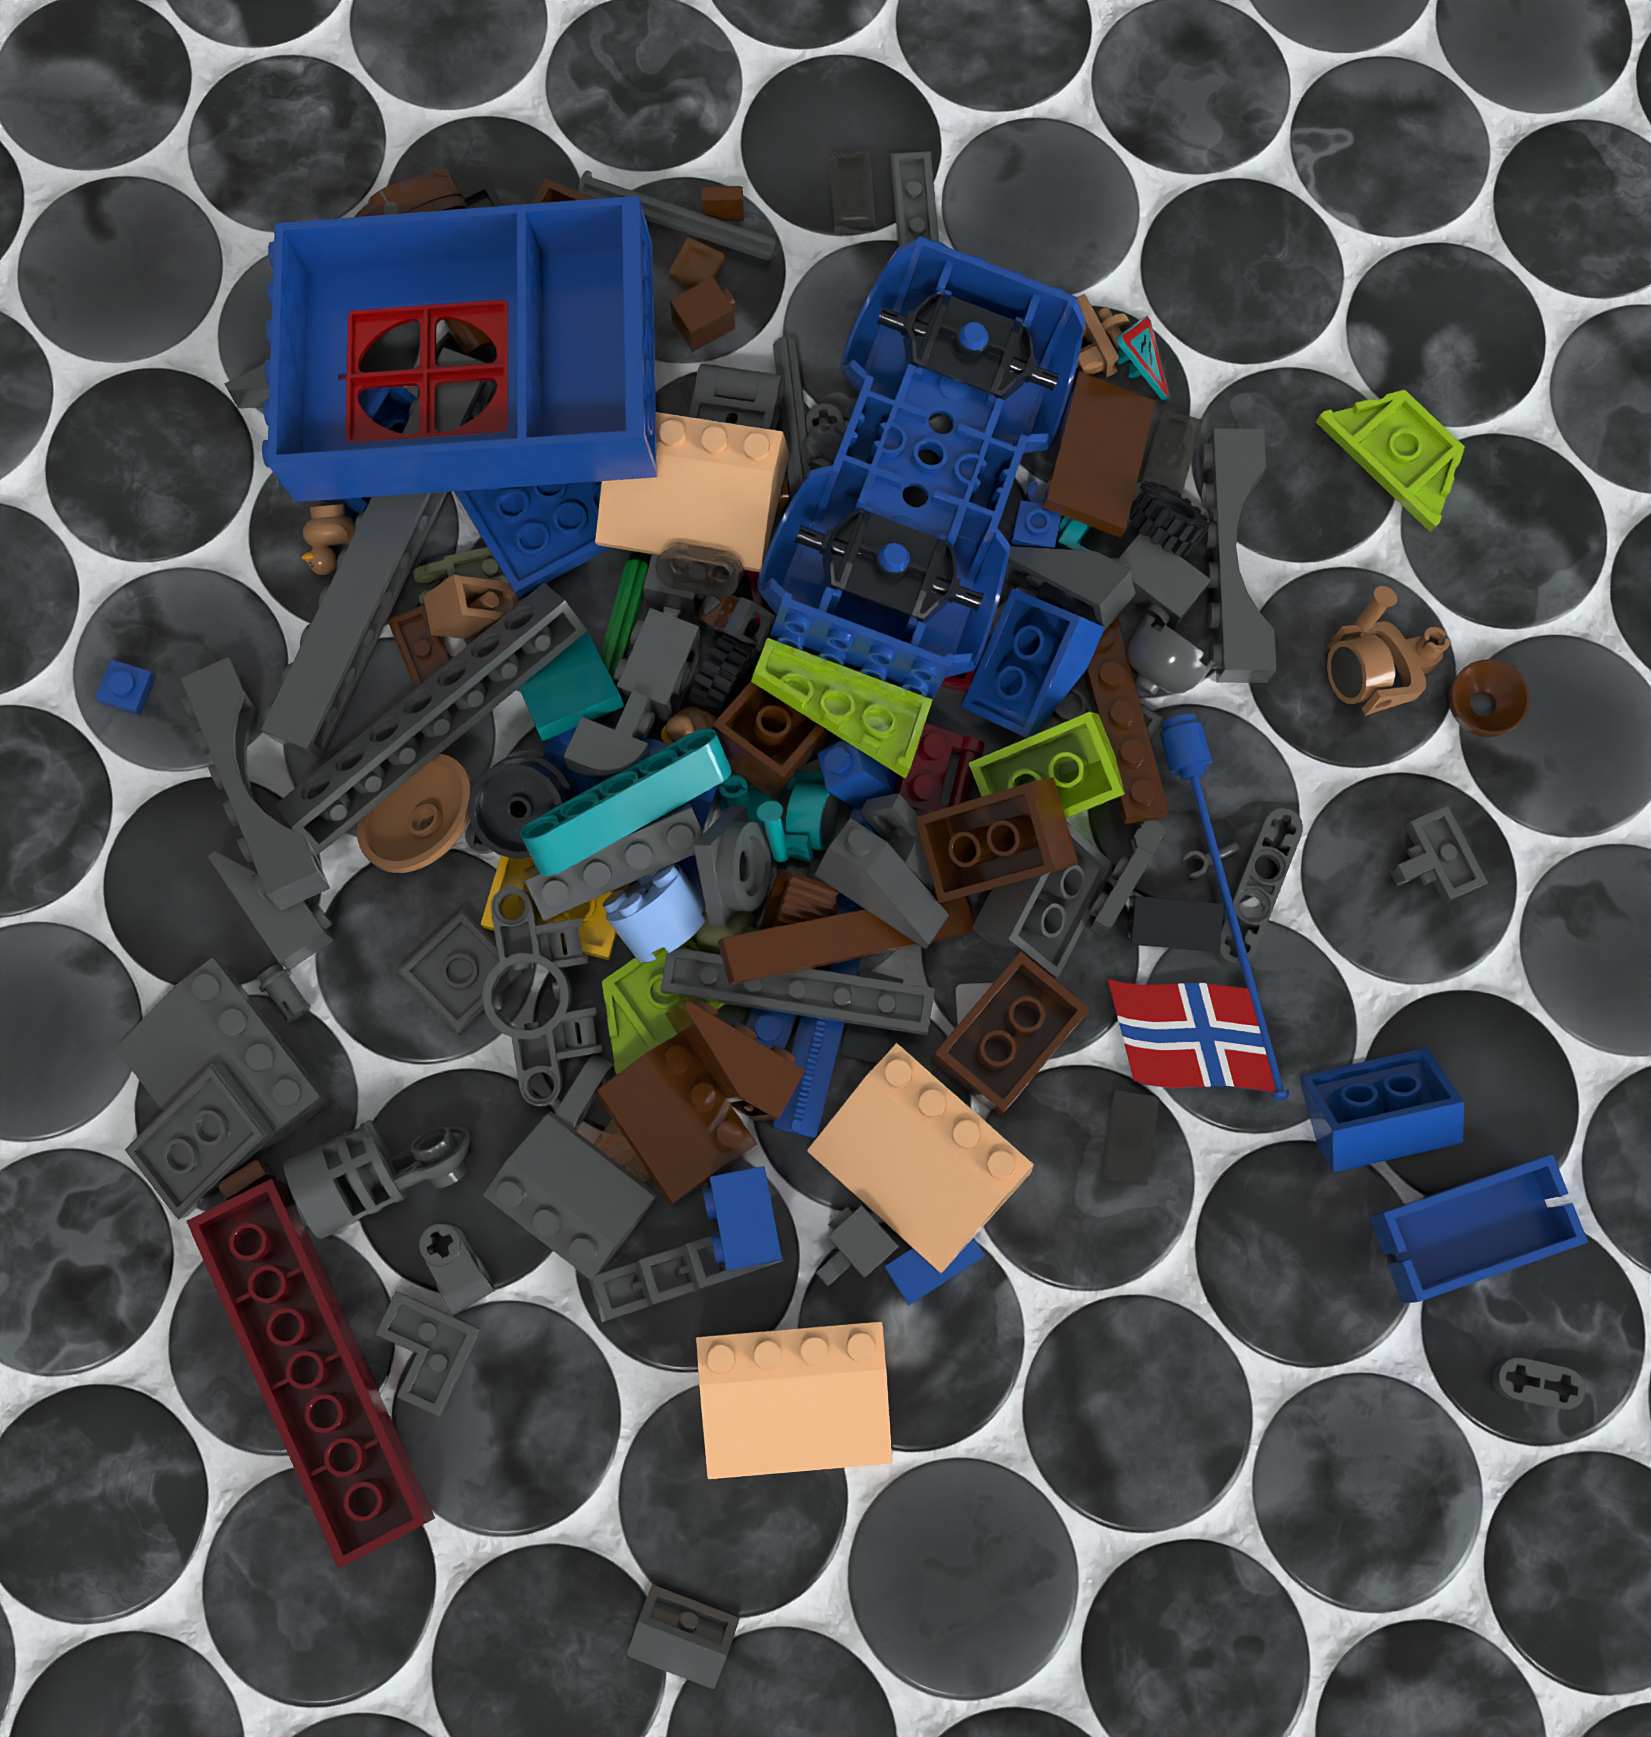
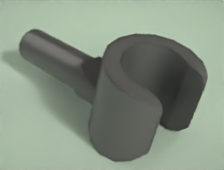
[1182,842,1240,880]

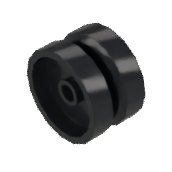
[468,749,579,859]

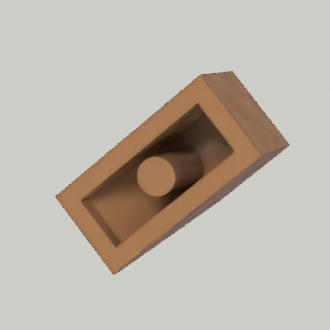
[423,574,524,639]

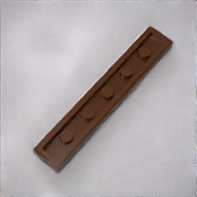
[718,895,975,985]

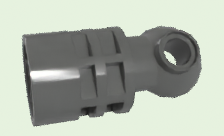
[283,1120,470,1239]

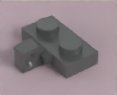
[1390,805,1488,903]

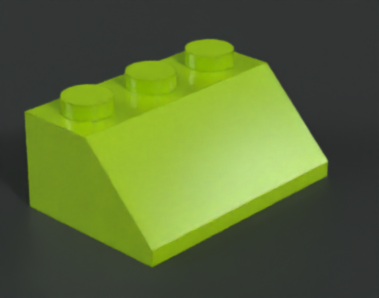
[969,711,1125,818]

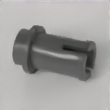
[258,963,311,1023]

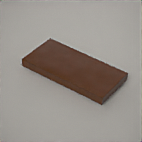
[1042,371,1155,538]

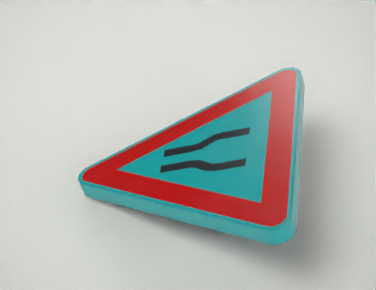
[1116,316,1169,400]

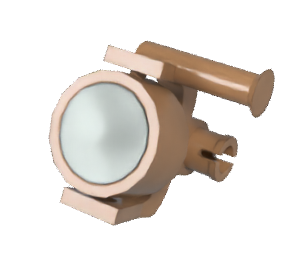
[1327,586,1450,716]

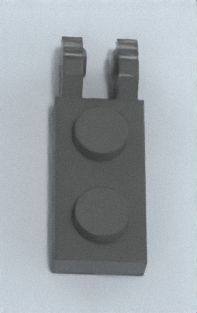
[1089,818,1165,937]

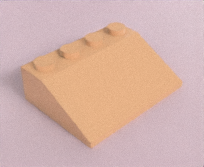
[595,412,789,572]
[807,1043,1034,1274]
[696,1322,892,1479]

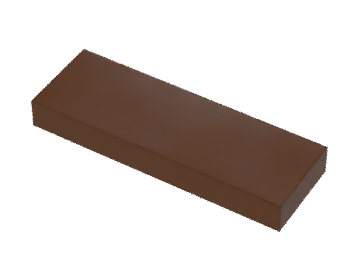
[387,604,450,689]

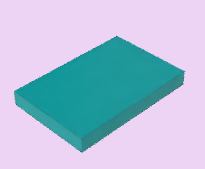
[519,631,624,741]

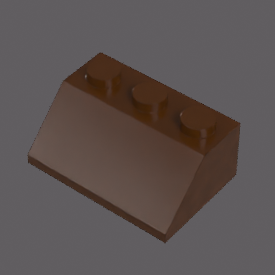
[595,1032,757,1206]

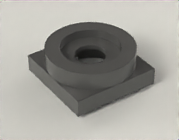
[694,806,771,927]

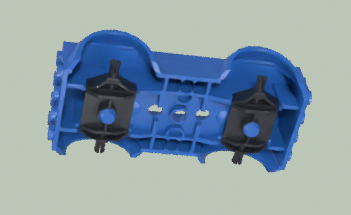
[757,236,1086,699]

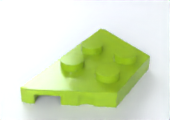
[1316,390,1465,533]
[602,938,726,1074]

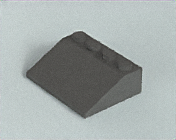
[115,957,331,1176]

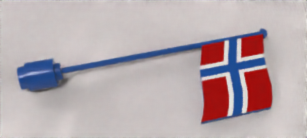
[1107,714,1289,1101]

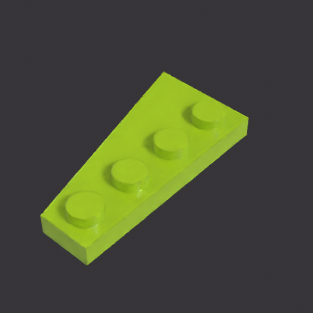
[751,638,932,779]

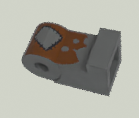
[694,587,776,652]

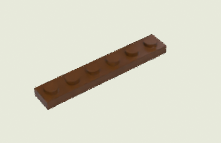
[1085,617,1169,825]

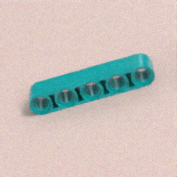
[520,729,732,876]

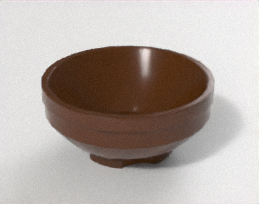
[1448,659,1530,737]

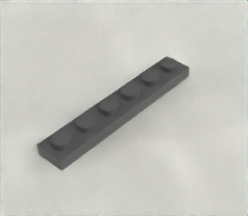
[660,948,935,1035]

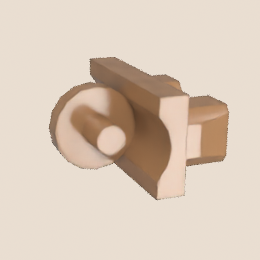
[1077,294,1130,378]

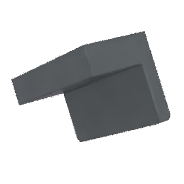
[627,1584,740,1689]

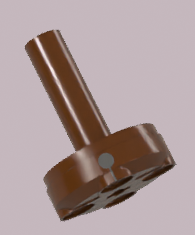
[354,167,493,357]

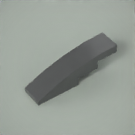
[589,1233,784,1322]

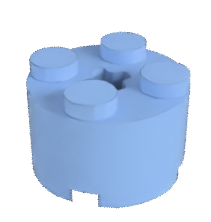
[602,864,707,963]

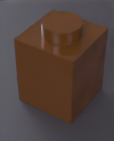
[670,277,737,352]

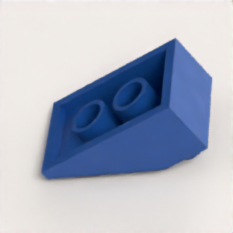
[961,588,1105,738]

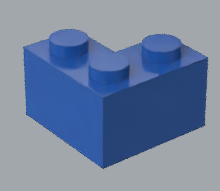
[703,1166,782,1271]

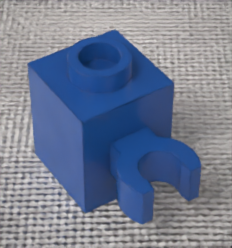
[1010,481,1061,549]

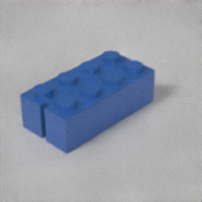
[1369,1154,1588,1303]

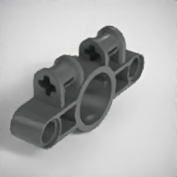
[482,887,603,1106]

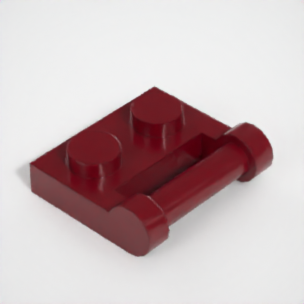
[893,723,985,812]

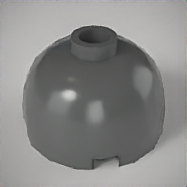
[1127,613,1215,695]

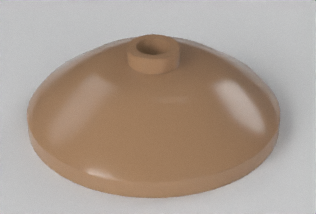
[357,754,474,873]

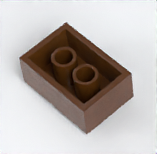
[711,650,832,800]
[915,777,1078,903]
[931,951,1090,1118]

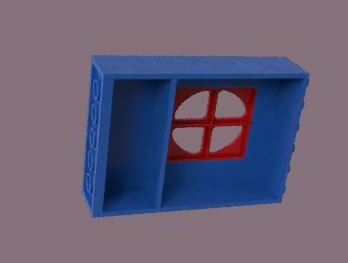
[262,196,657,502]

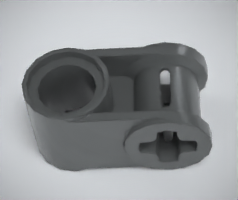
[419,1224,495,1314]

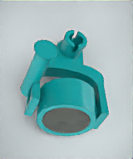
[719,772,839,863]

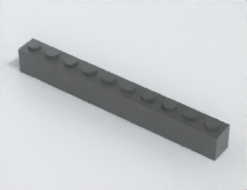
[261,347,497,760]

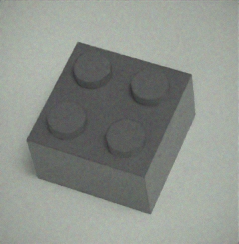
[613,608,703,727]

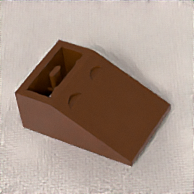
[665,999,805,1122]

